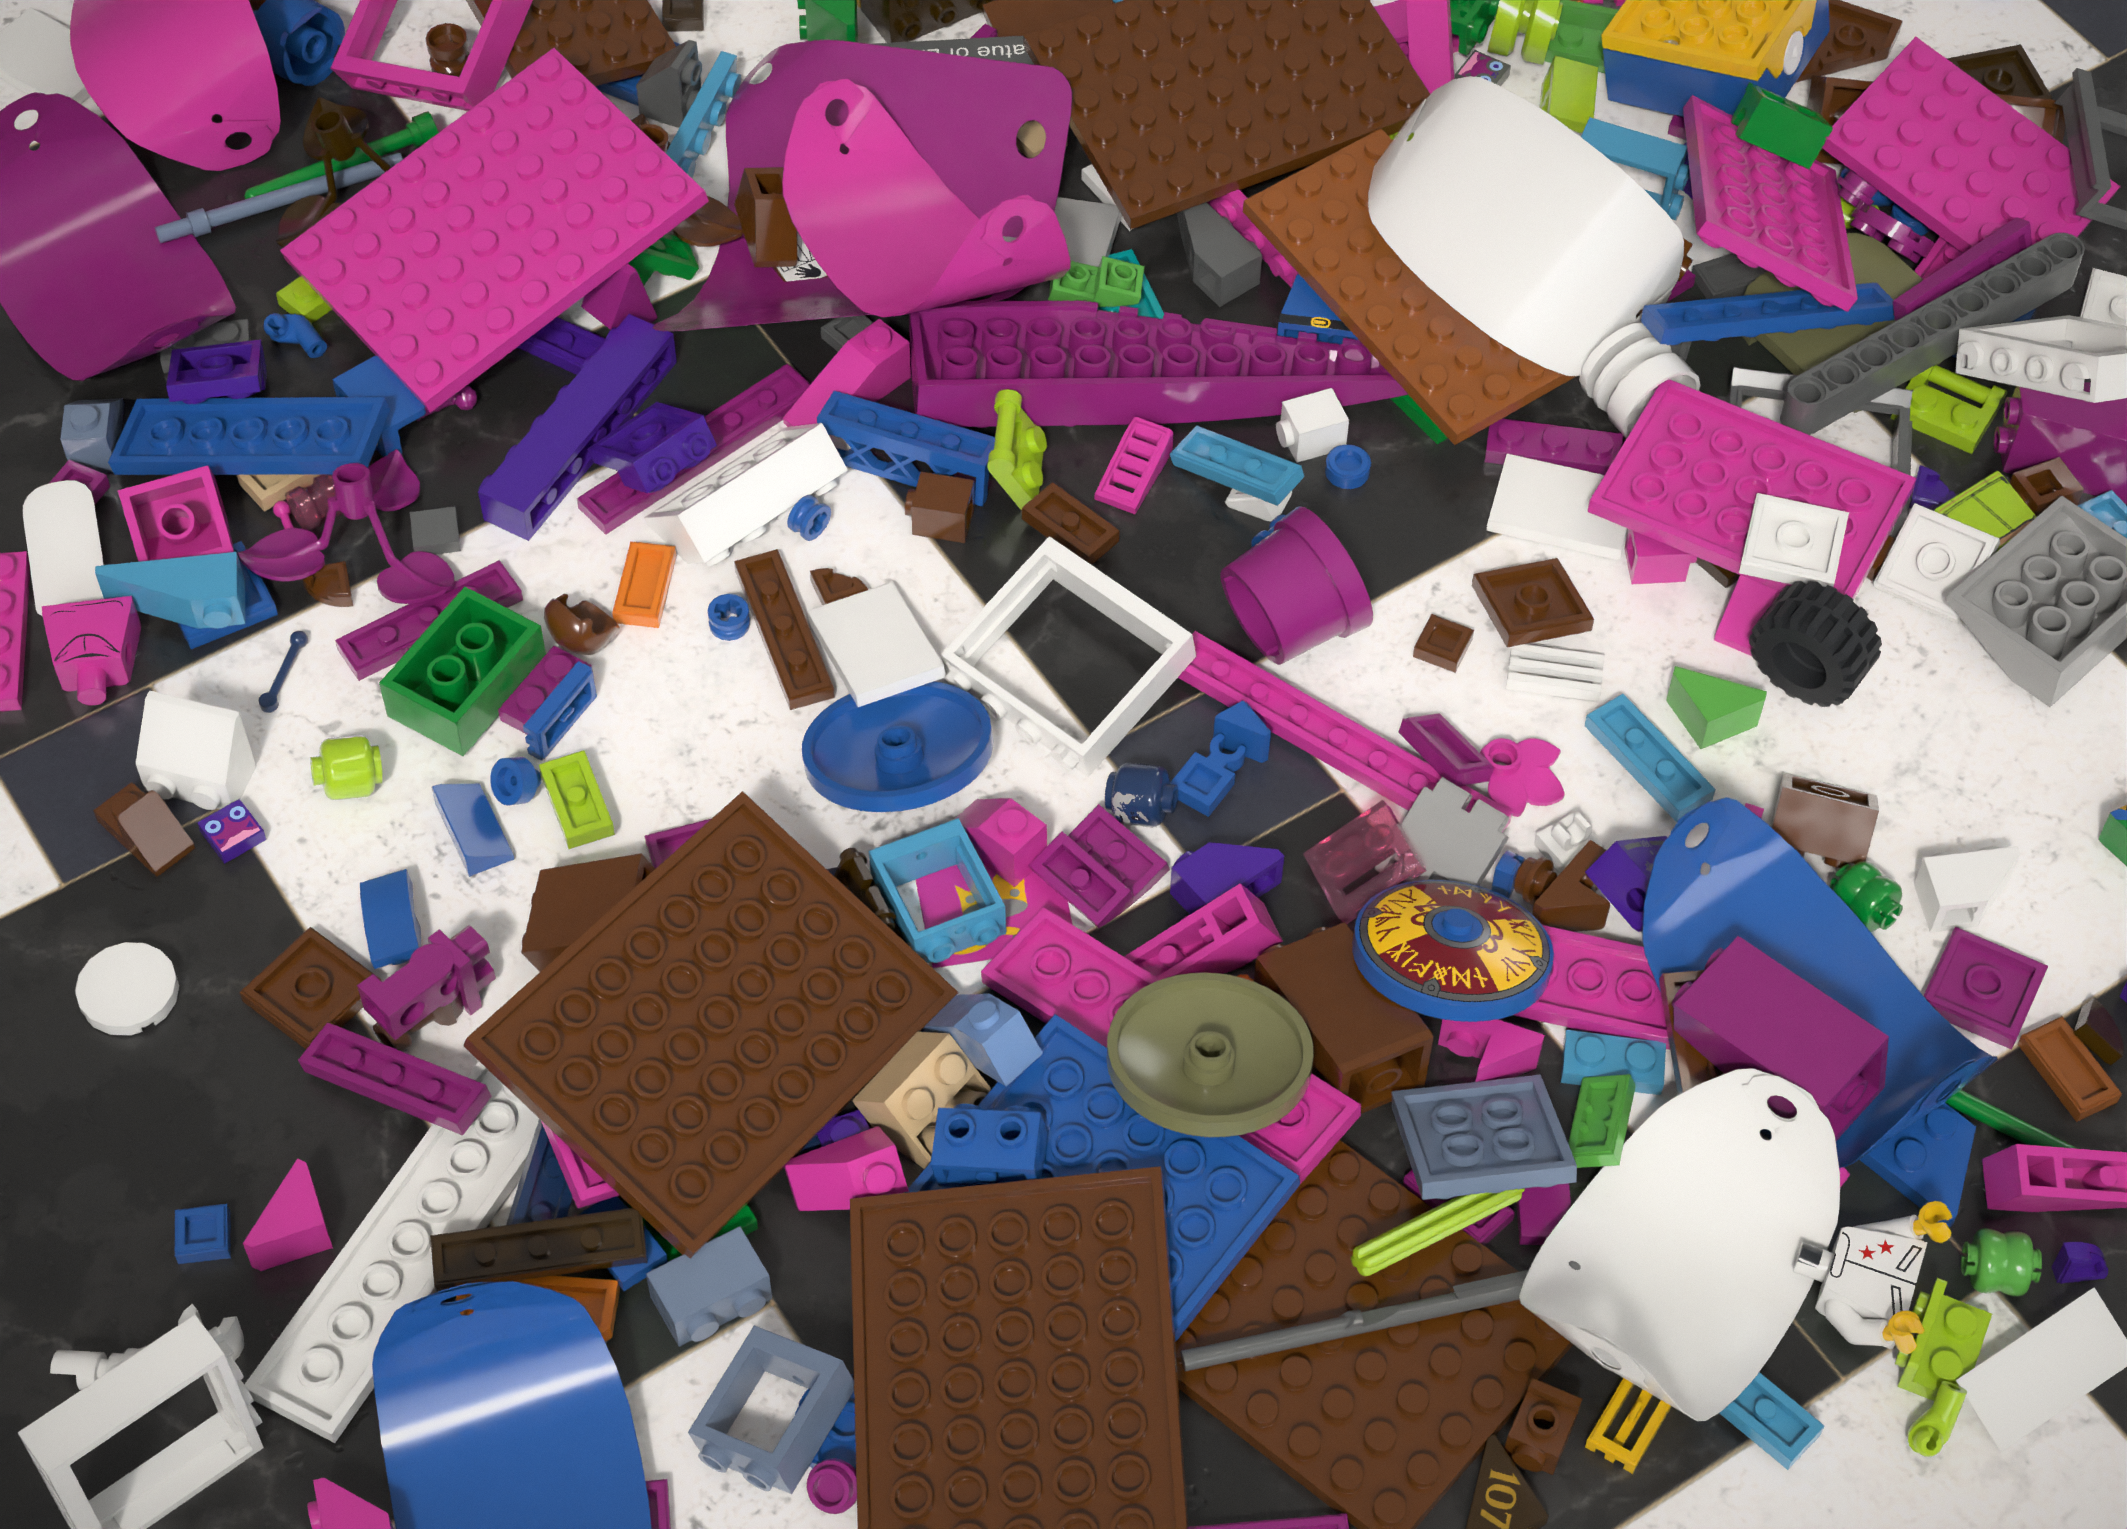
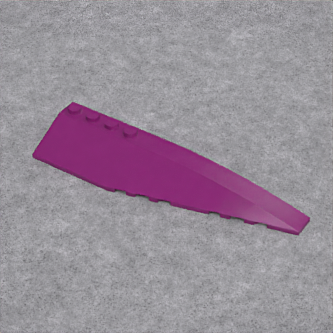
[909,301,1408,428]

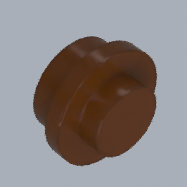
[1514,857,1557,905]

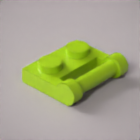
[1891,364,2007,454]
[987,389,1047,510]

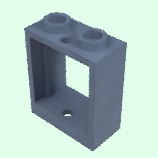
[688,1325,854,1494]

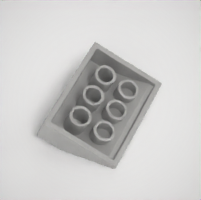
[1946,496,2127,707]

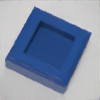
[175,1204,231,1264]

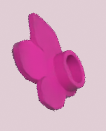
[1480,738,1565,817]

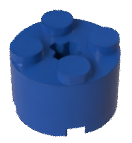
[253,0,345,86]

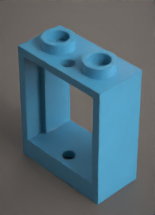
[1581,118,1690,221]
[869,818,1006,963]

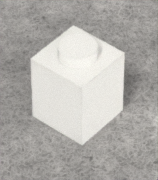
[1276,388,1349,463]

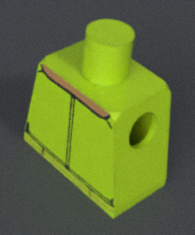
[1935,471,2036,552]

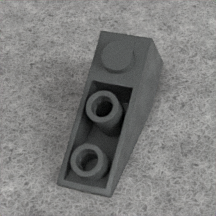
[1175,202,1262,307]

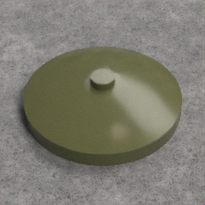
[1106,973,1313,1137]

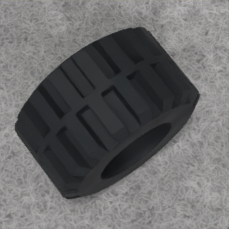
[1749,581,1882,707]

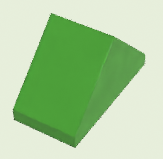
[1666,666,1767,749]

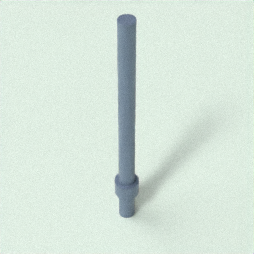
[154,153,403,244]

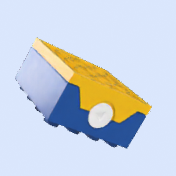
[1601,0,1830,117]

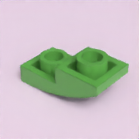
[1048,256,1144,307]

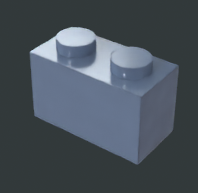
[646,1226,772,1347]

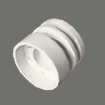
[1579,323,1700,439]

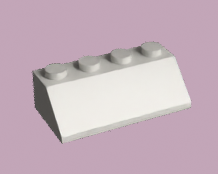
[644,423,848,566]

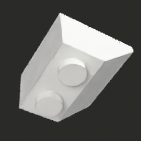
[136,690,256,810]

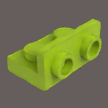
[1895,1278,1992,1401]

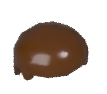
[544,594,620,655]

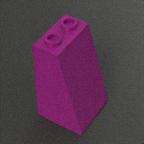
[1993,382,2127,504]
[1672,936,1889,1141]

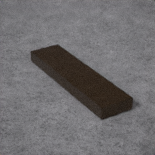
[430,1208,648,1291]

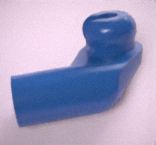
[263,313,327,358]

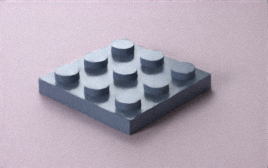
[1392,1075,1577,1200]

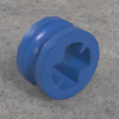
[787,495,831,541]
[707,594,750,641]

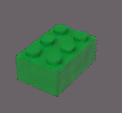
[379,587,546,756]

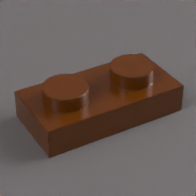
[1022,482,1120,565]

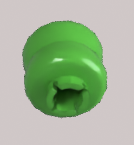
[1961,1228,2042,1296]

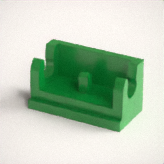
[1731,82,1833,169]

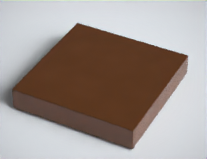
[1471,558,1594,647]
[239,927,382,1049]

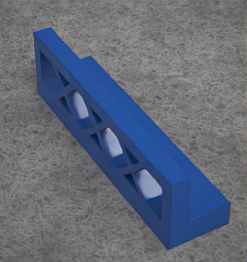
[817,391,995,507]

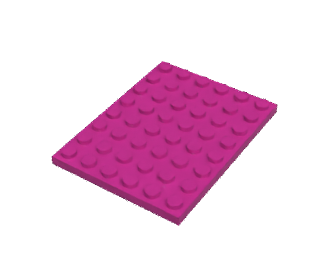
[280,48,709,413]

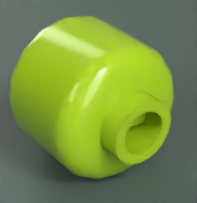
[310,735,382,800]

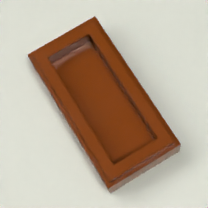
[2018,1016,2122,1122]

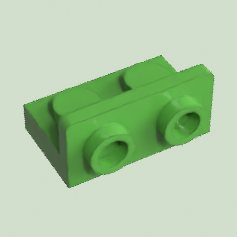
[1545,0,1619,73]

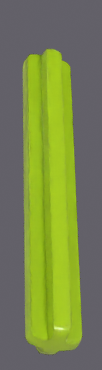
[1351,1188,1525,1276]

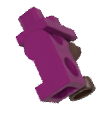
[357,925,496,1052]

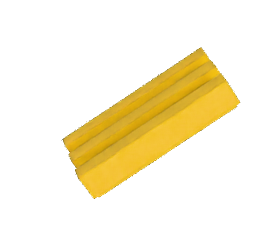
[1585,1378,1672,1474]

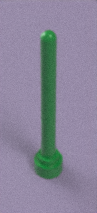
[244,111,439,199]

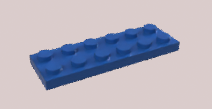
[108,397,390,475]

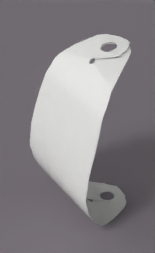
[1368,76,1684,376]
[1519,1068,1840,1421]

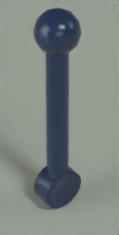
[258,631,308,713]

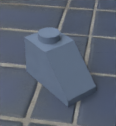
[60,398,125,473]

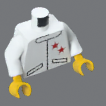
[1793,1201,1952,1354]

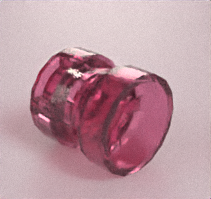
[285,475,343,531]

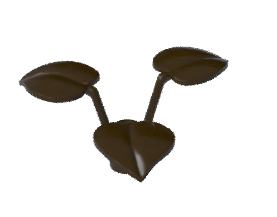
[276,97,392,247]

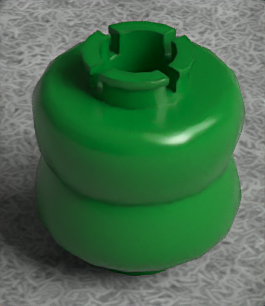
[1830,861,1903,932]

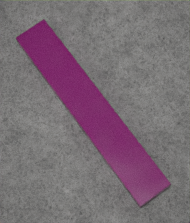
[577,363,811,535]

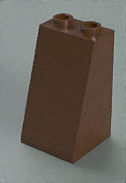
[1254,922,1434,1114]

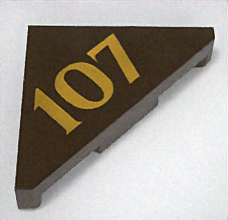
[1466,1434,1549,1529]

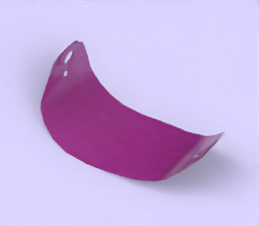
[0,92,236,381]

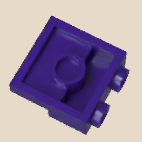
[166,339,267,404]
[587,402,717,494]

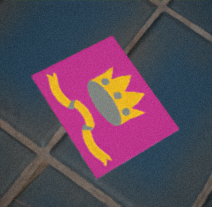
[916,864,1073,968]

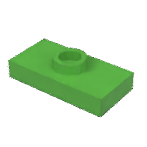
[1568,1074,1636,1168]

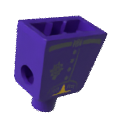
[1585,836,1668,932]

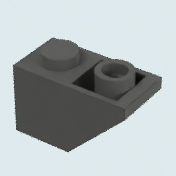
[636,40,702,128]

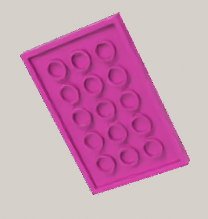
[1822,36,2120,253]
[1683,95,1858,312]
[1587,379,1917,599]

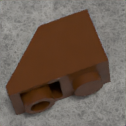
[734,167,798,268]

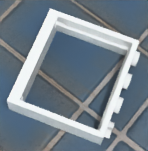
[1955,315,2127,403]
[940,536,1196,777]
[18,1314,264,1529]

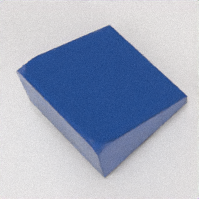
[1213,701,1271,763]

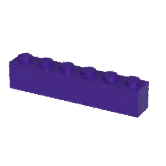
[478,314,677,541]

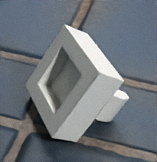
[1534,812,1604,873]

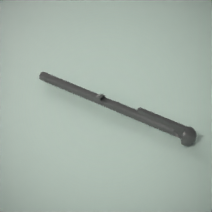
[1180,1261,1581,1371]

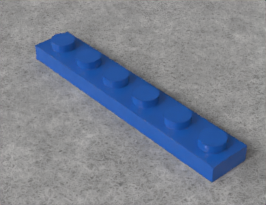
[1641,282,1895,345]

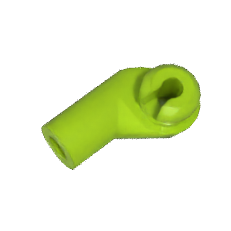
[1907,1381,1967,1457]

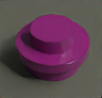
[1836,170,1878,207]
[807,1458,857,1514]

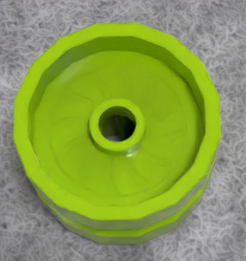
[1487,0,1563,65]

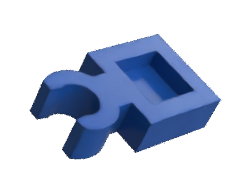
[1170,733,1246,817]

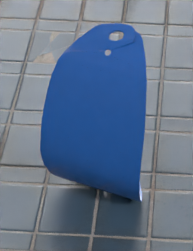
[1642,797,1998,1168]
[372,1281,652,1529]

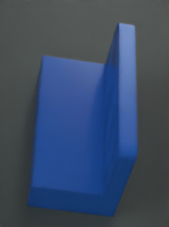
[332,356,426,457]

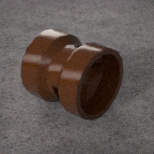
[425,23,469,77]

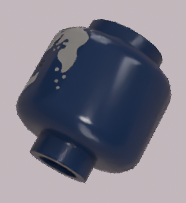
[1105,762,1178,828]

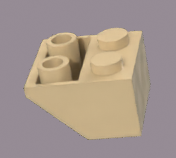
[852,1032,991,1169]

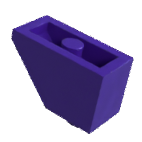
[1170,842,1284,914]

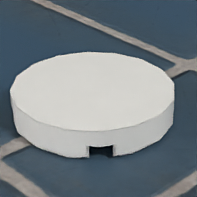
[75,942,179,1035]

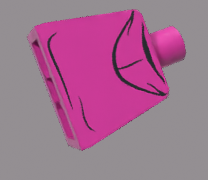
[42,596,141,706]

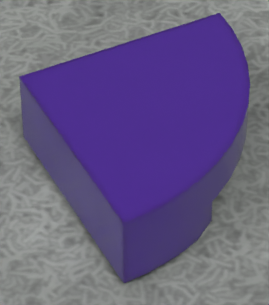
[1909,465,1956,511]
[2051,1242,2108,1284]

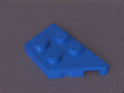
[1859,1103,1976,1229]

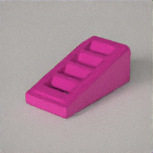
[1094,417,1173,514]

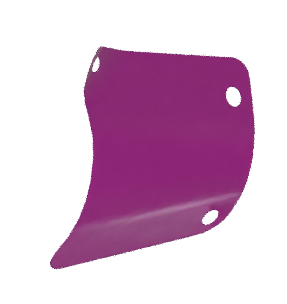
[652,40,1072,331]

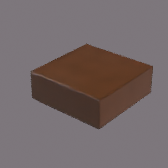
[1413,614,1474,673]

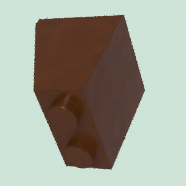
[521,853,655,972]

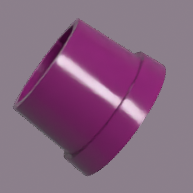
[1220,506,1373,665]

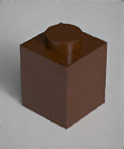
[905,472,975,543]

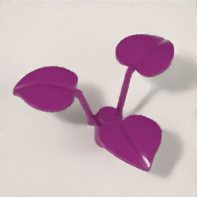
[238,449,455,604]

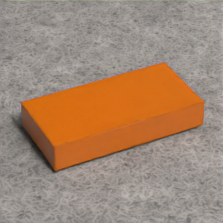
[612,541,676,628]

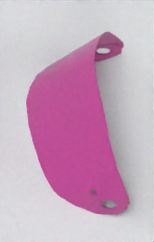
[70,0,281,171]
[782,79,1071,317]

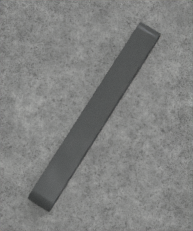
[1780,233,2085,435]

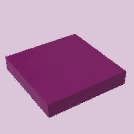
[1924,927,2048,1050]

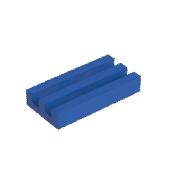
[523,661,597,761]

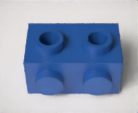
[930,1104,1048,1187]

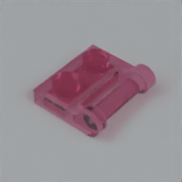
[1303,800,1427,924]

